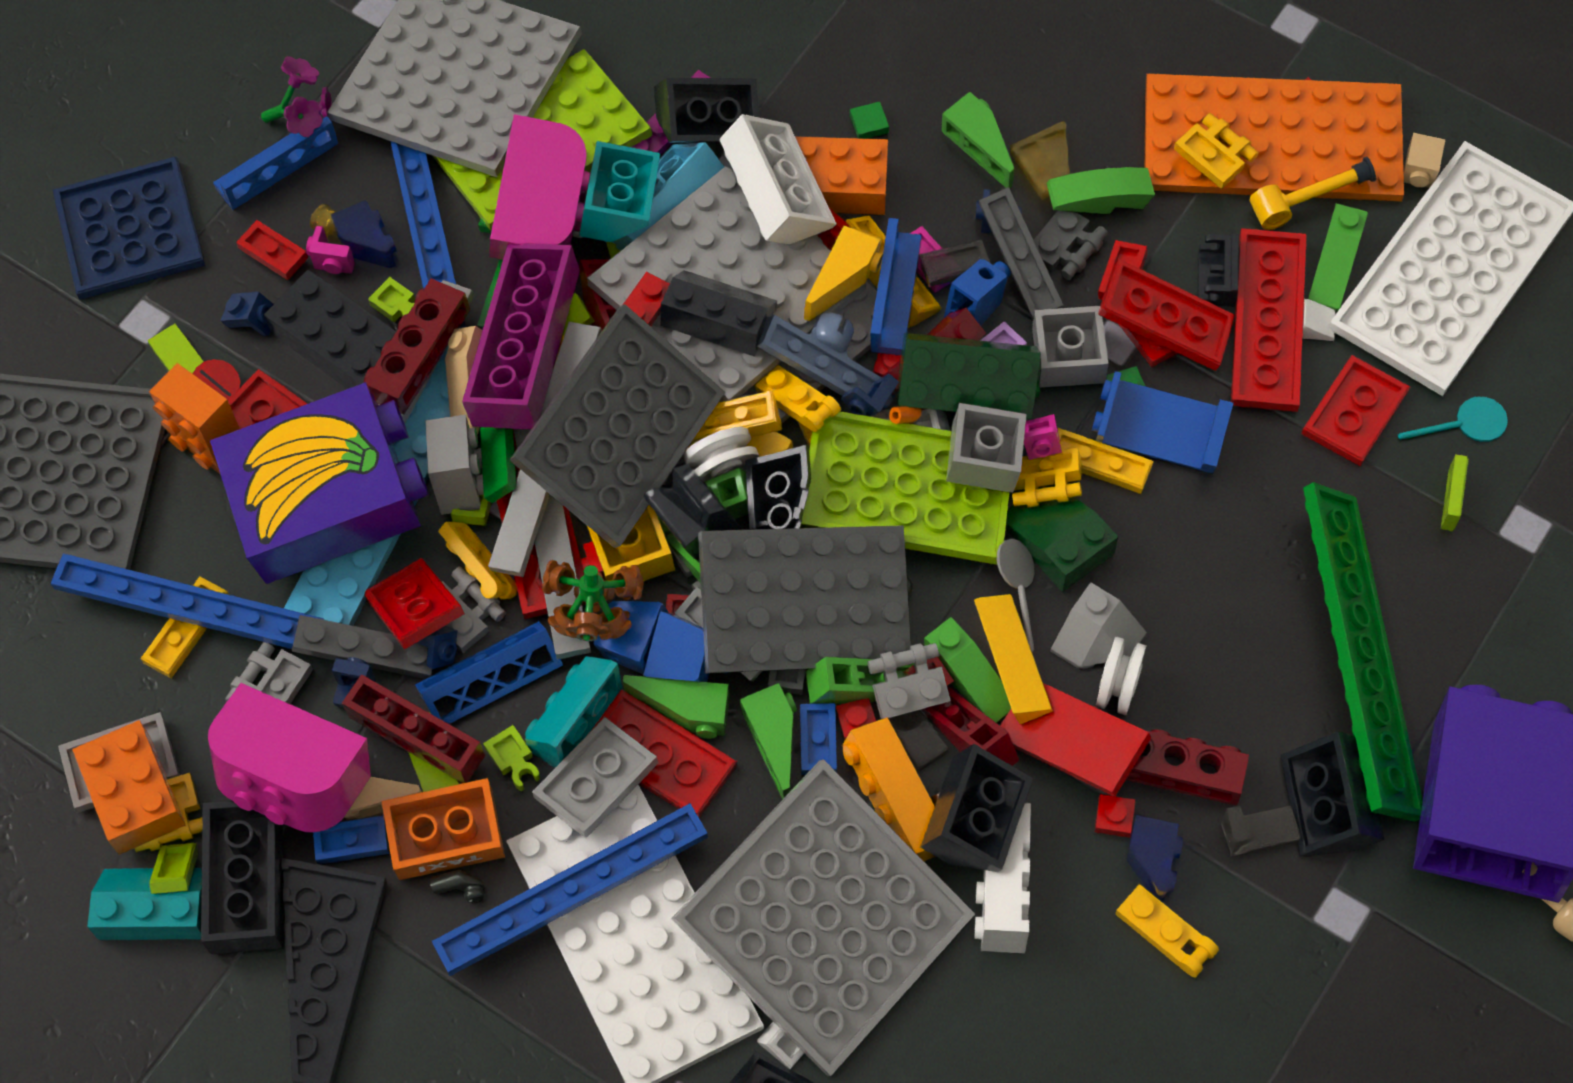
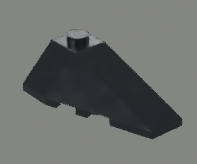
[745,445,811,530]

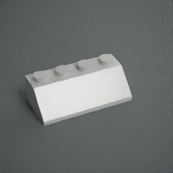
[719,114,836,245]

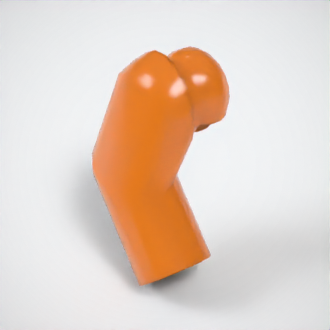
[889,406,922,424]

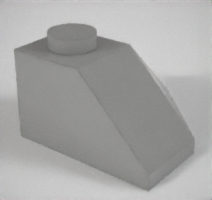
[1050,583,1147,670]

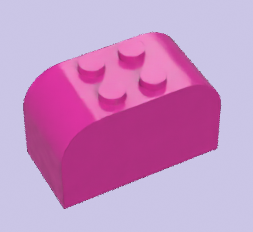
[489,114,591,260]
[208,683,371,832]

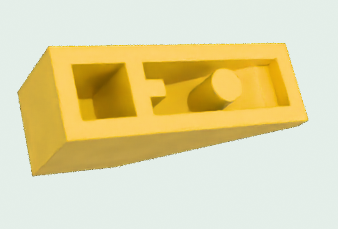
[804,226,883,322]

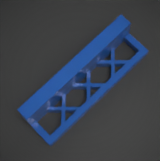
[213,116,339,210]
[870,218,921,355]
[415,621,563,724]

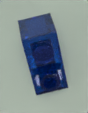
[330,200,397,268]
[1126,815,1183,903]

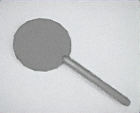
[997,539,1035,652]

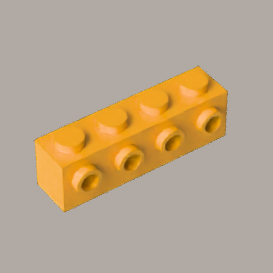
[842,717,936,861]

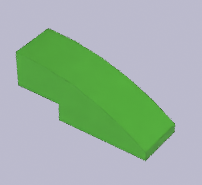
[1046,167,1155,214]

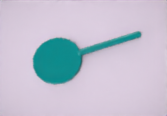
[1398,396,1508,442]

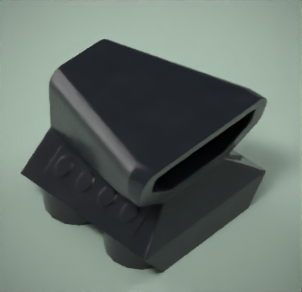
[643,464,742,560]

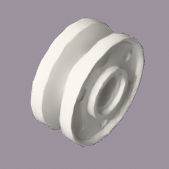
[683,426,759,482]
[1095,637,1147,715]

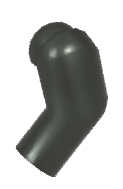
[430,870,485,903]

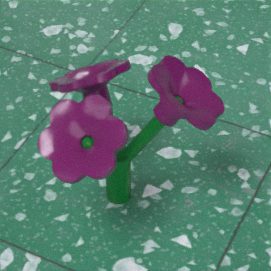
[261,56,332,137]

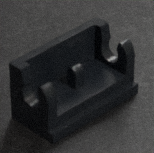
[1198,233,1239,307]

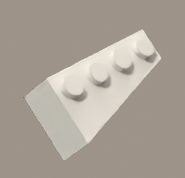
[974,803,1031,953]

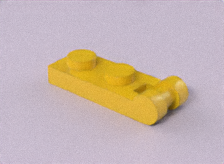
[754,365,841,432]
[438,522,517,599]
[1115,884,1219,978]

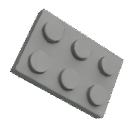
[58,712,180,813]
[532,717,658,839]

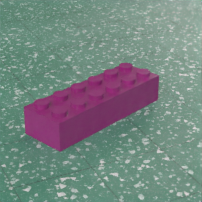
[462,243,580,429]

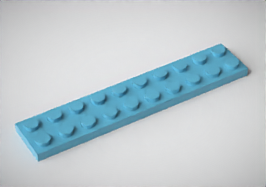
[284,346,450,626]

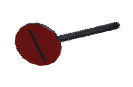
[160,359,241,449]

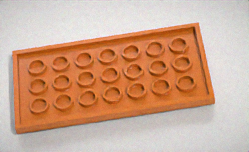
[1144,74,1404,202]

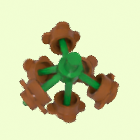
[542,560,643,641]

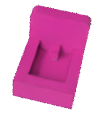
[306,226,355,274]
[1024,414,1062,460]

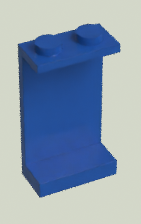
[1091,371,1233,474]

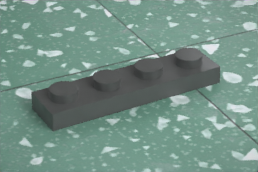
[979,187,1063,320]
[292,615,432,679]

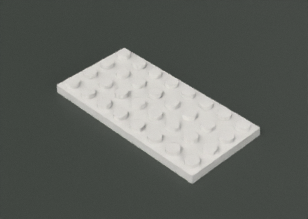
[1329,141,1573,396]
[506,785,764,1083]

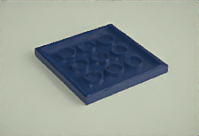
[52,156,205,300]

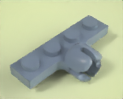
[757,312,882,396]

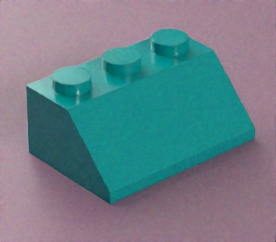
[579,141,660,242]
[525,656,623,768]
[87,868,202,940]

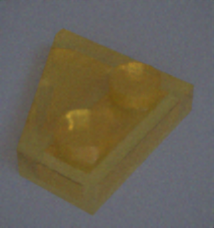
[1010,121,1070,200]

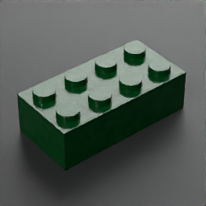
[896,333,1041,419]

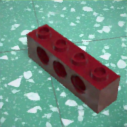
[364,278,471,415]
[342,674,485,783]
[1126,722,1249,806]

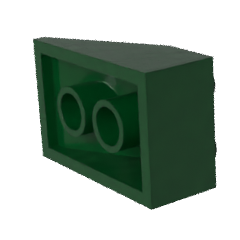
[1005,484,1118,593]

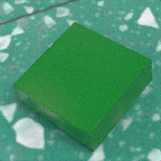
[850,101,889,139]

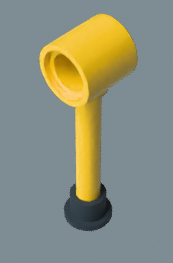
[1249,157,1376,230]

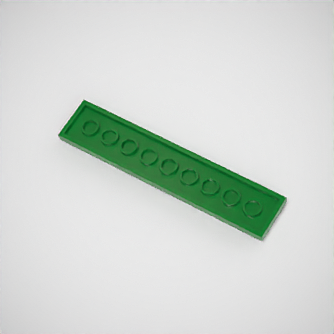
[1303,482,1423,822]

